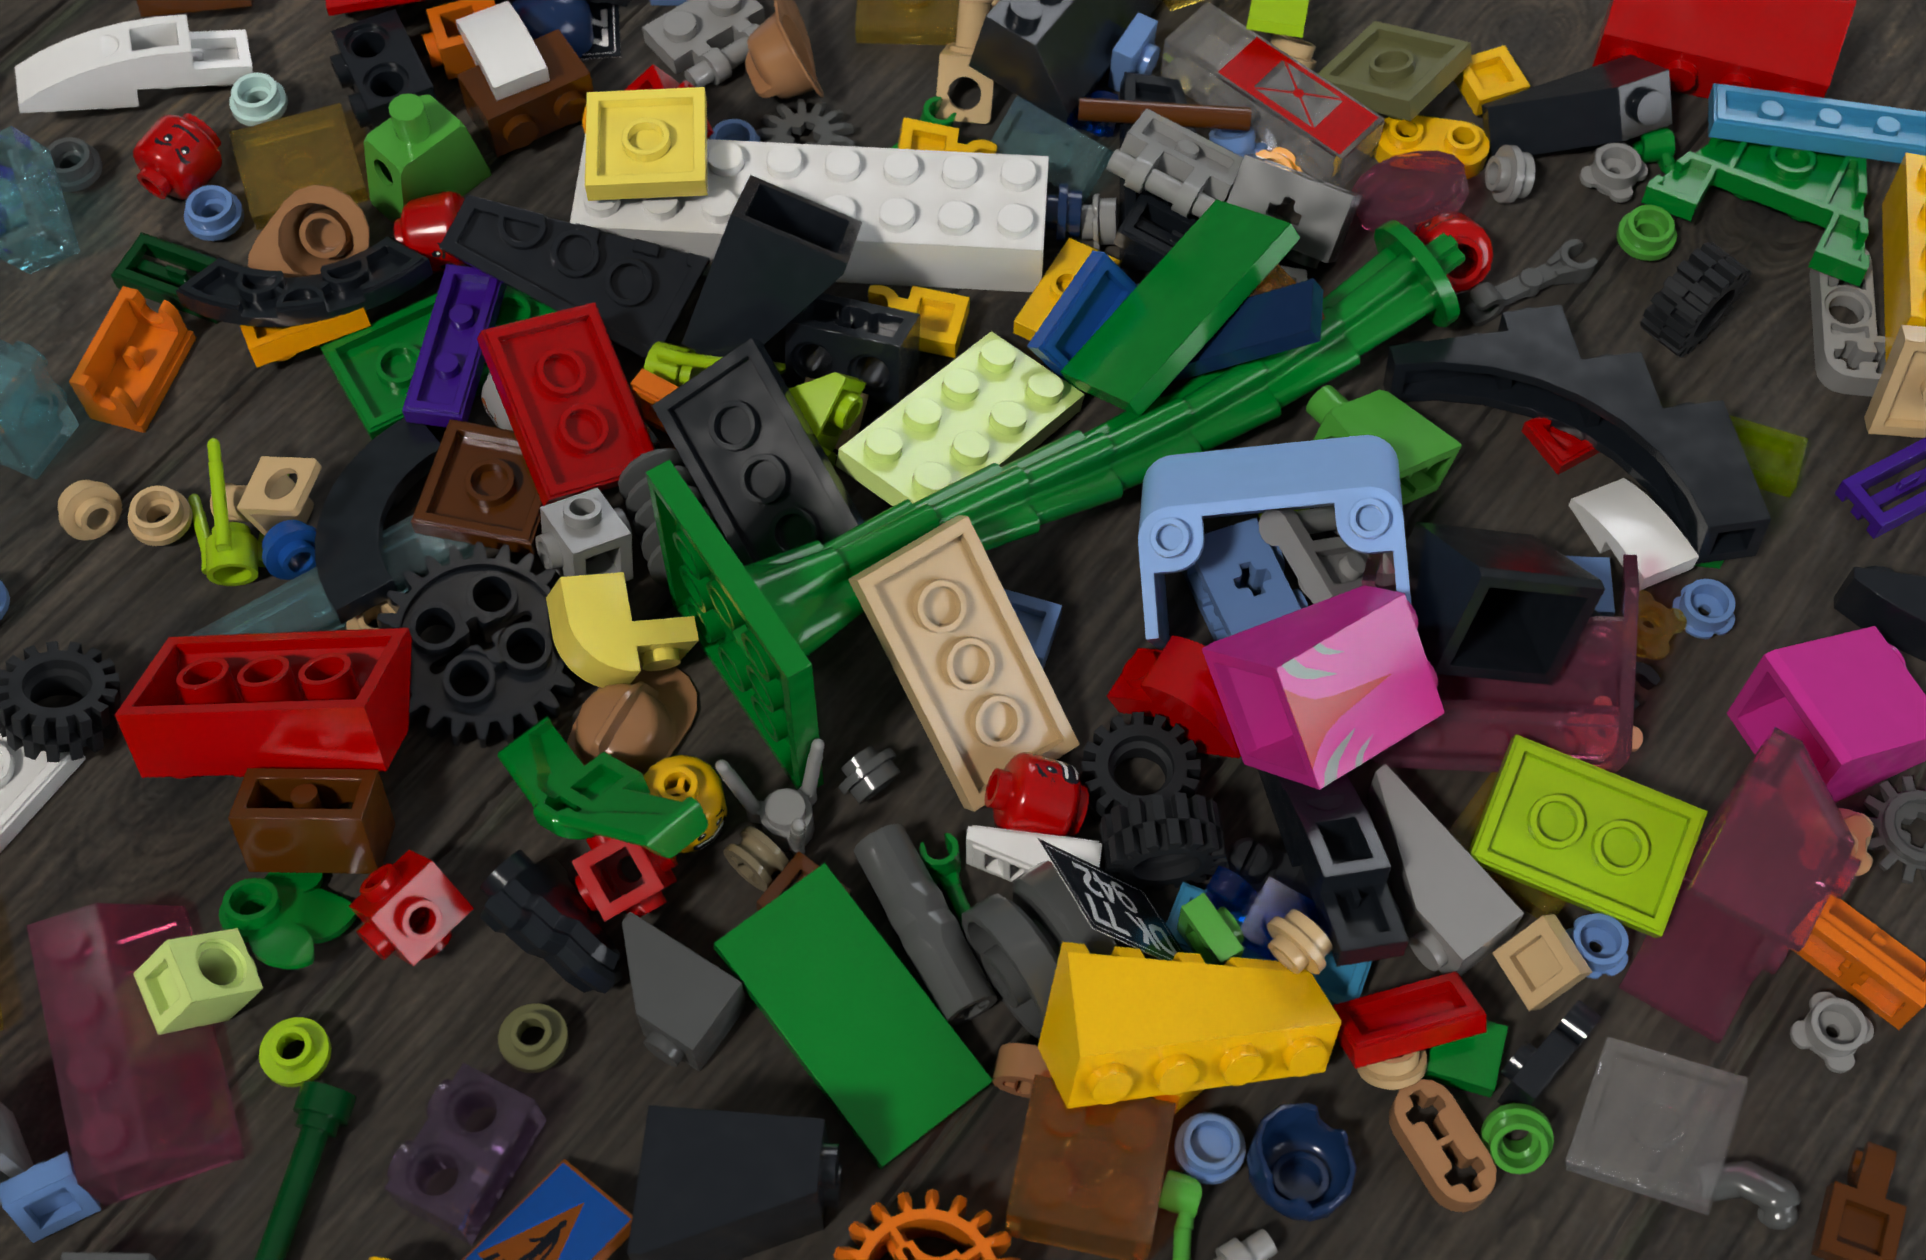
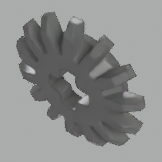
[755,99,855,146]
[1863,776,1926,885]

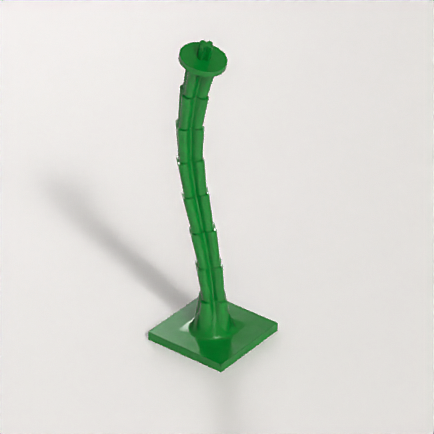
[646,220,1466,790]

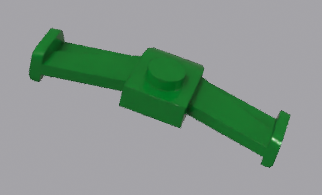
[497,716,708,858]

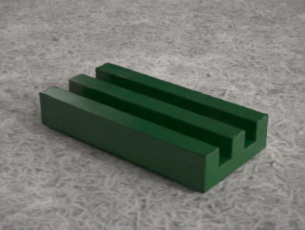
[110,232,220,324]

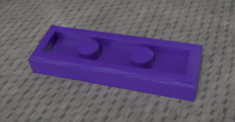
[402,264,507,427]

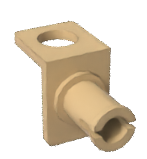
[935,0,994,124]
[210,456,322,536]

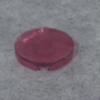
[1351,150,1469,232]

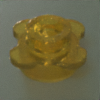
[1611,590,1686,660]

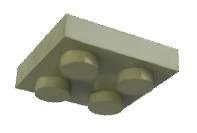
[1313,21,1472,121]

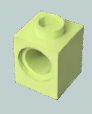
[133,928,263,1035]

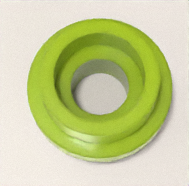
[259,1017,331,1087]

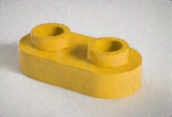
[1373,115,1490,180]

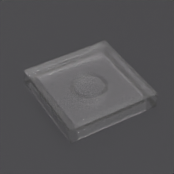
[1565,1037,1748,1216]

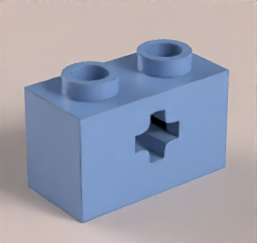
[1181,518,1308,642]

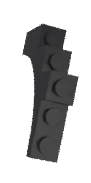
[1383,305,1771,564]

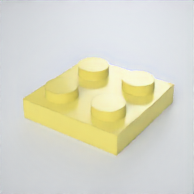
[585,87,708,201]

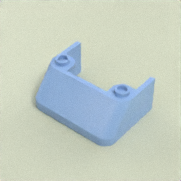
[1138,435,1412,648]

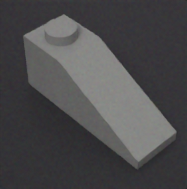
[1366,764,1524,977]

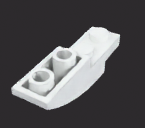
[15,14,253,113]

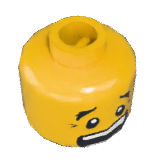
[643,755,728,853]

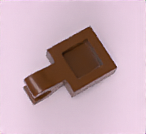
[1811,1141,1907,1260]

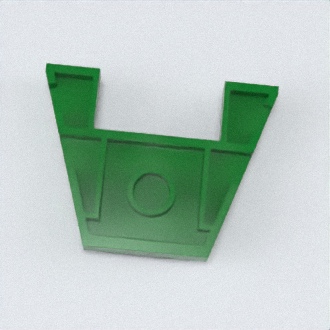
[1641,137,1870,287]

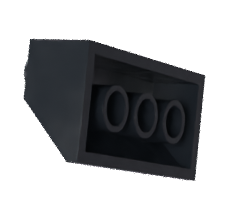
[969,0,1163,123]

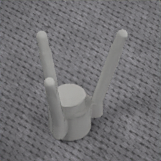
[715,738,825,857]

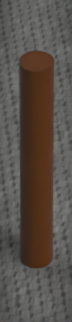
[1078,97,1252,131]

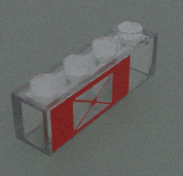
[1161,2,1385,188]

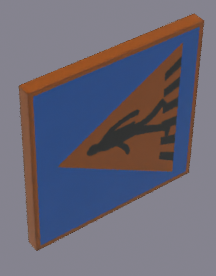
[462,1159,632,1260]

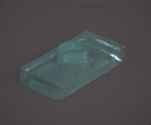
[991,96,1114,203]

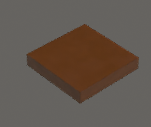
[411,419,543,556]

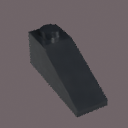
[1481,54,1672,159]

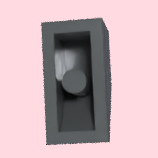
[622,912,748,1072]

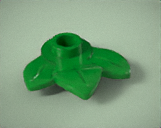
[219,872,358,969]

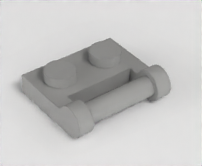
[1259,506,1396,604]

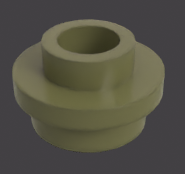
[498,1003,569,1073]

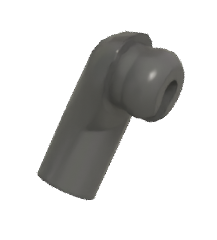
[1689,1160,1801,1230]

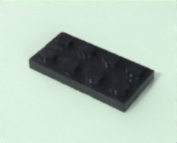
[652,338,864,566]

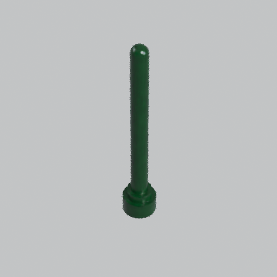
[254,1081,357,1260]

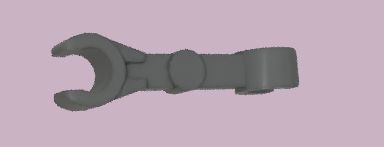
[1463,239,1598,327]

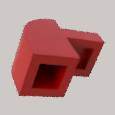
[1107,635,1241,758]

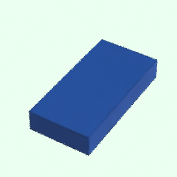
[1027,251,1137,382]

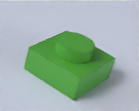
[1177,893,1244,965]

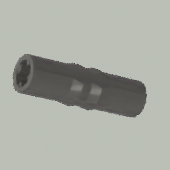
[853,824,997,1027]

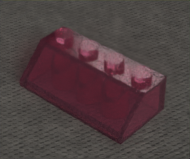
[26,903,245,1206]

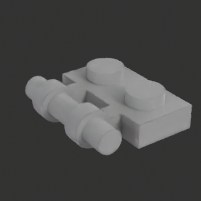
[642,0,765,87]
[1106,108,1243,218]

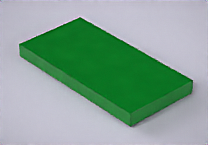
[1060,199,1300,416]
[320,286,555,441]
[714,863,992,1170]

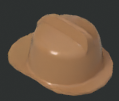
[745,0,824,99]
[248,184,370,278]
[567,663,697,776]

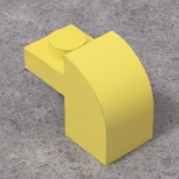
[546,572,699,688]

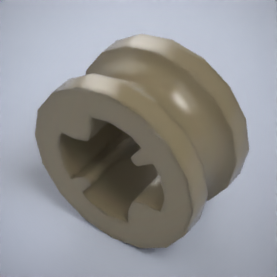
[723,826,789,891]

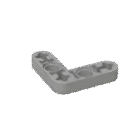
[1809,249,1886,397]

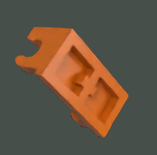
[69,286,196,433]
[1783,878,1926,1030]

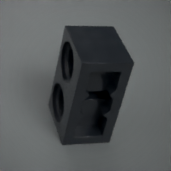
[329,9,437,130]
[785,293,920,406]

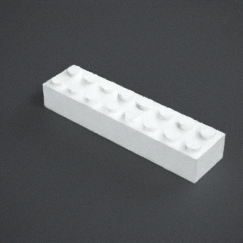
[570,133,1049,292]

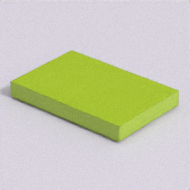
[1468,734,1708,938]

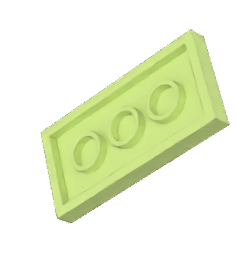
[836,331,1085,506]

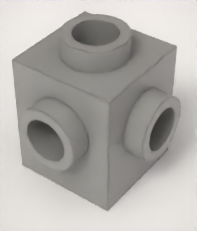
[535,487,633,582]

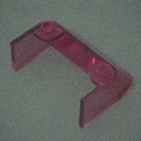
[1362,553,1639,773]
[1618,727,1861,1044]

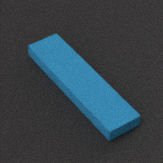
[1708,83,1926,163]

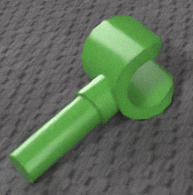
[1157,1170,1202,1260]

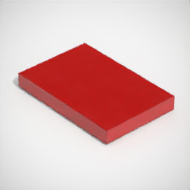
[477,302,655,506]

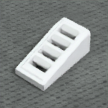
[966,825,1102,882]

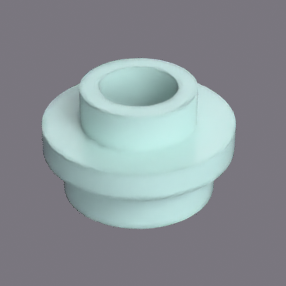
[229,73,288,127]

